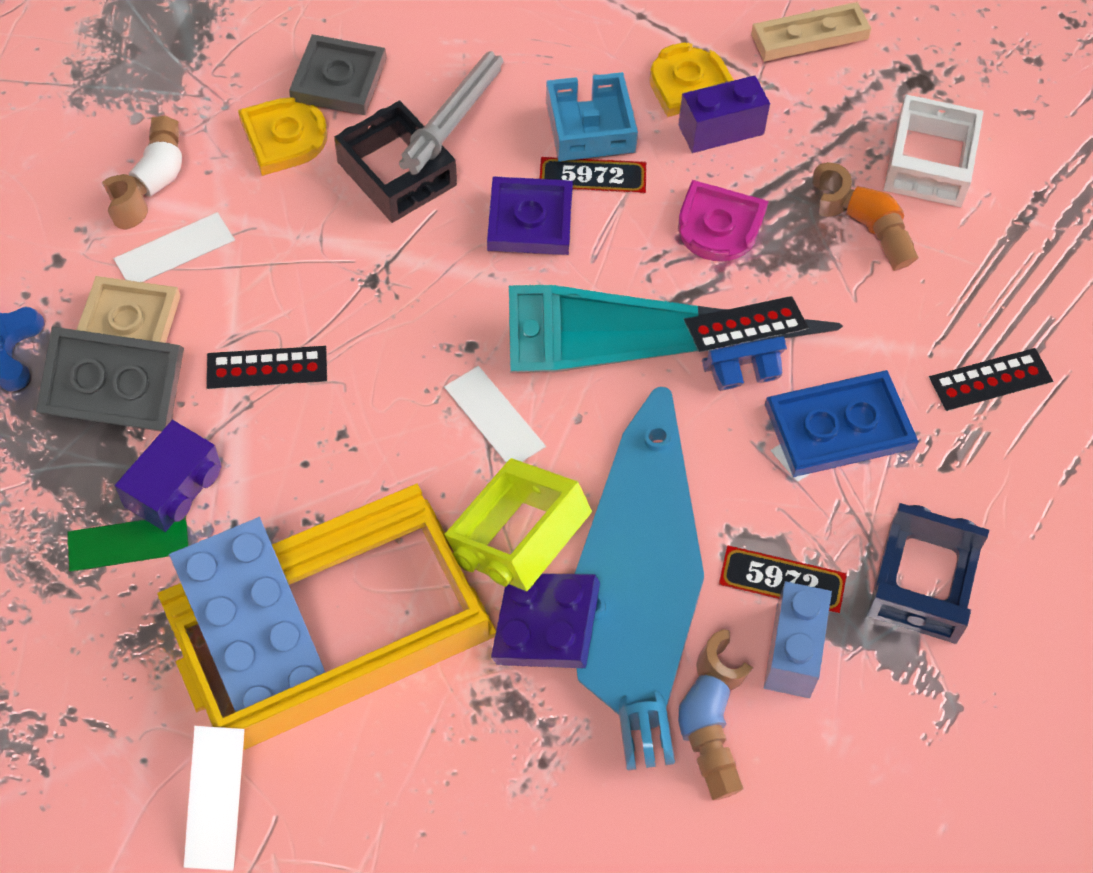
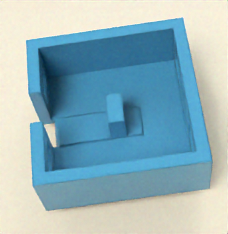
[546,72,638,161]

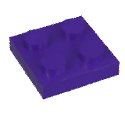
[487,176,573,255]
[491,573,600,669]

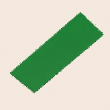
[67,516,189,572]

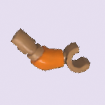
[812,162,919,271]

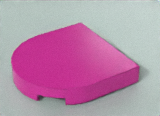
[678,180,769,261]

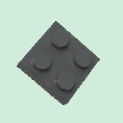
[289,34,386,115]

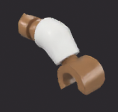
[102,116,182,230]

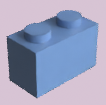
[763,581,832,699]

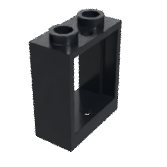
[334,100,457,223]

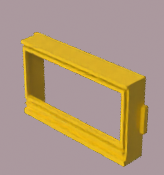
[157,483,496,751]

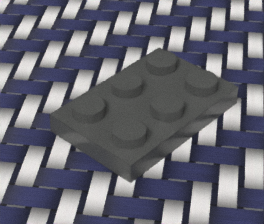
[36,326,184,432]

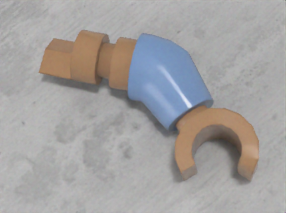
[678,629,754,800]

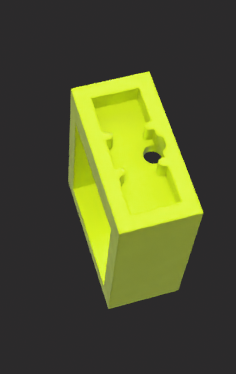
[444,458,592,591]

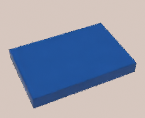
[765,370,919,477]

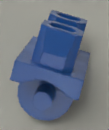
[702,336,787,391]

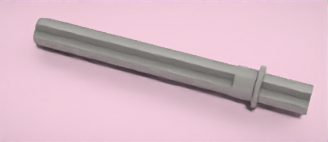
[399,51,504,174]

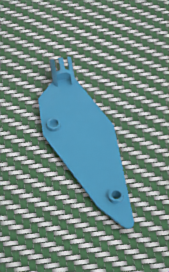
[575,387,705,771]

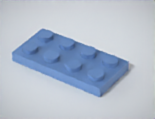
[169,517,325,712]

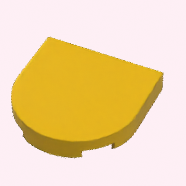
[650,43,734,117]
[238,98,327,176]

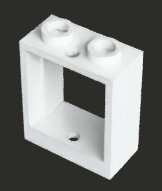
[883,94,984,208]

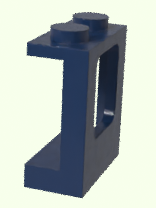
[867,503,989,644]

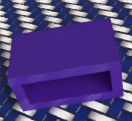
[678,75,770,153]
[114,419,222,532]

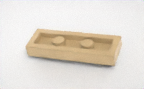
[751,2,872,62]

